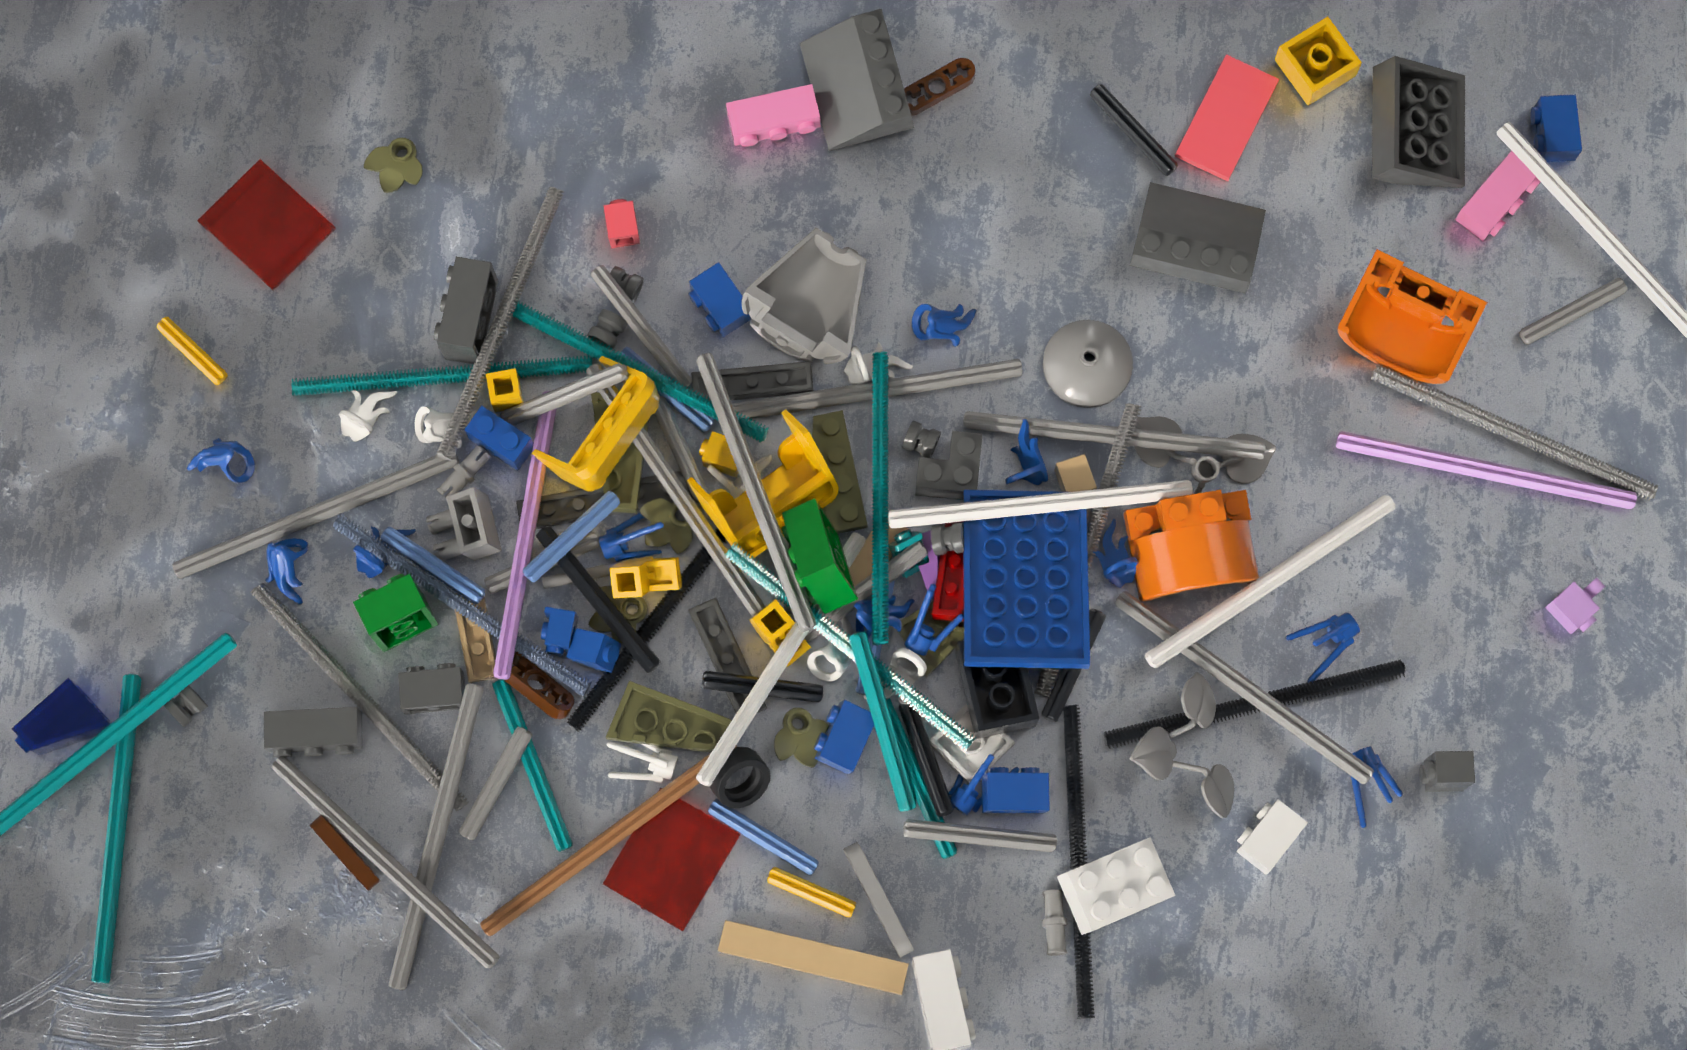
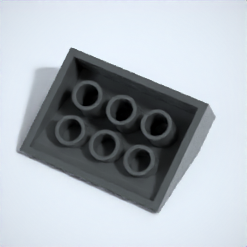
[800,9,914,152]
[1372,56,1465,188]
[1130,182,1266,294]

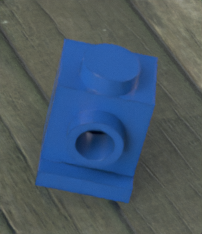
[541,607,578,656]

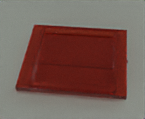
[197,159,336,291]
[603,788,741,932]

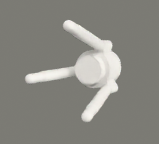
[607,741,678,783]

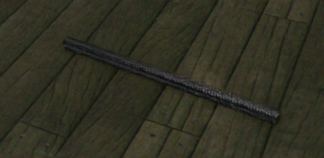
[567,528,727,732]
[1104,659,1405,749]
[1063,704,1095,1019]

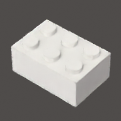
[1057,837,1176,935]
[912,949,976,1050]

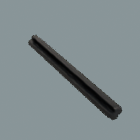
[536,525,660,673]

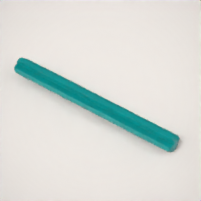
[849,632,917,811]
[492,679,573,852]
[882,686,957,859]

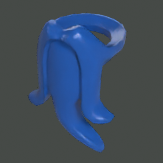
[912,304,977,347]
[1005,419,1049,485]
[187,438,255,483]
[1092,519,1139,588]
[353,526,416,579]
[265,538,308,604]
[854,595,915,639]

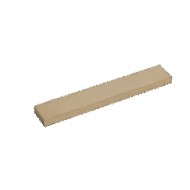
[718,920,909,995]

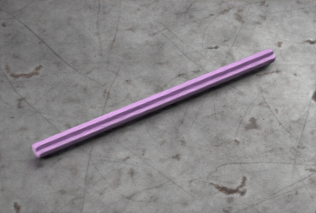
[493,391,557,680]
[1336,431,1637,509]

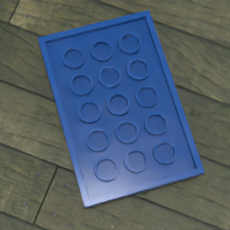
[963,490,1090,669]

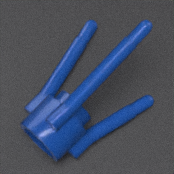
[599,513,664,562]
[904,584,964,656]
[1286,612,1360,683]
[1351,746,1403,828]
[949,754,1020,816]

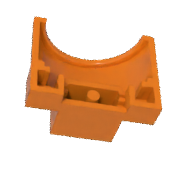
[1337,249,1488,384]
[1123,490,1259,602]

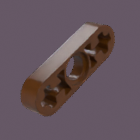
[904,58,975,116]
[505,652,574,719]
[310,815,381,891]

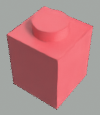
[603,199,640,249]

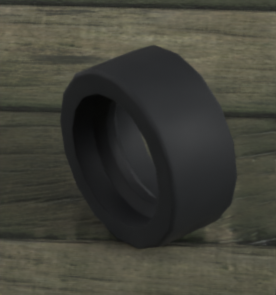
[709,747,770,808]

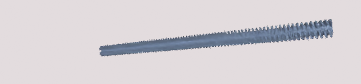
[332,513,592,697]

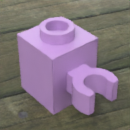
[1545,578,1605,634]

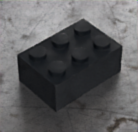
[955,641,1040,739]

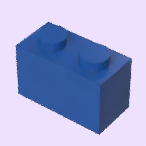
[1531,94,1582,162]
[688,262,752,338]
[464,405,534,471]
[814,700,874,774]
[981,767,1050,814]

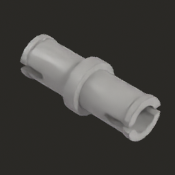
[436,444,491,499]
[1042,890,1067,956]

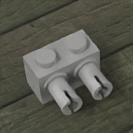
[426,487,502,562]

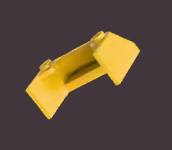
[532,356,660,492]
[687,409,839,558]

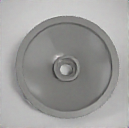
[1043,320,1133,408]

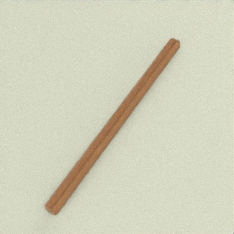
[480,745,737,936]

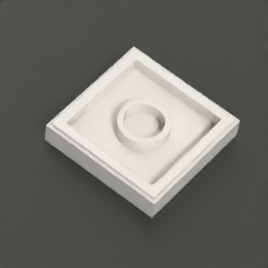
[929,704,1015,784]

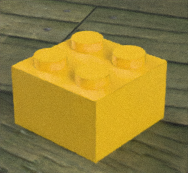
[1275,16,1362,106]

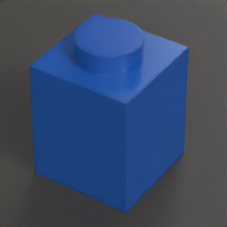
[566,628,622,673]

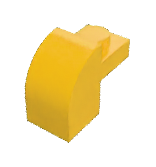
[609,556,682,598]
[749,599,811,667]

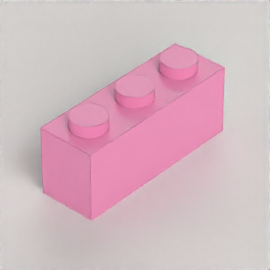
[726,84,821,147]
[1455,151,1541,241]

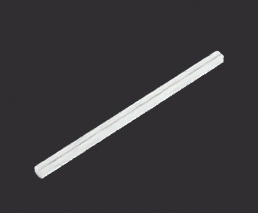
[1497,122,1687,338]
[888,480,1193,528]
[1145,495,1396,668]
[696,532,866,787]

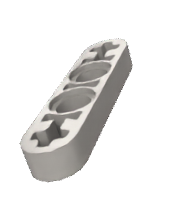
[843,842,914,958]

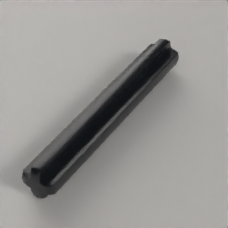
[1090,84,1178,176]
[1041,609,1106,722]
[701,671,823,703]
[899,703,954,817]

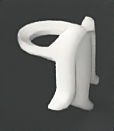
[844,342,913,385]
[339,390,397,442]
[414,407,478,449]
[707,454,772,499]
[807,617,854,682]
[864,648,927,705]

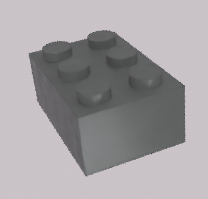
[434,256,499,364]

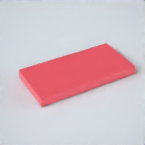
[1175,54,1279,181]

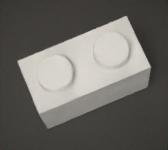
[1236,799,1308,875]

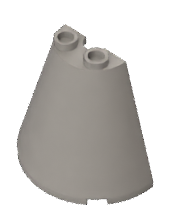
[742,228,866,364]

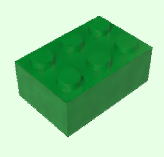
[781,498,858,614]
[353,574,439,652]

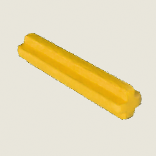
[157,317,228,385]
[767,867,856,917]

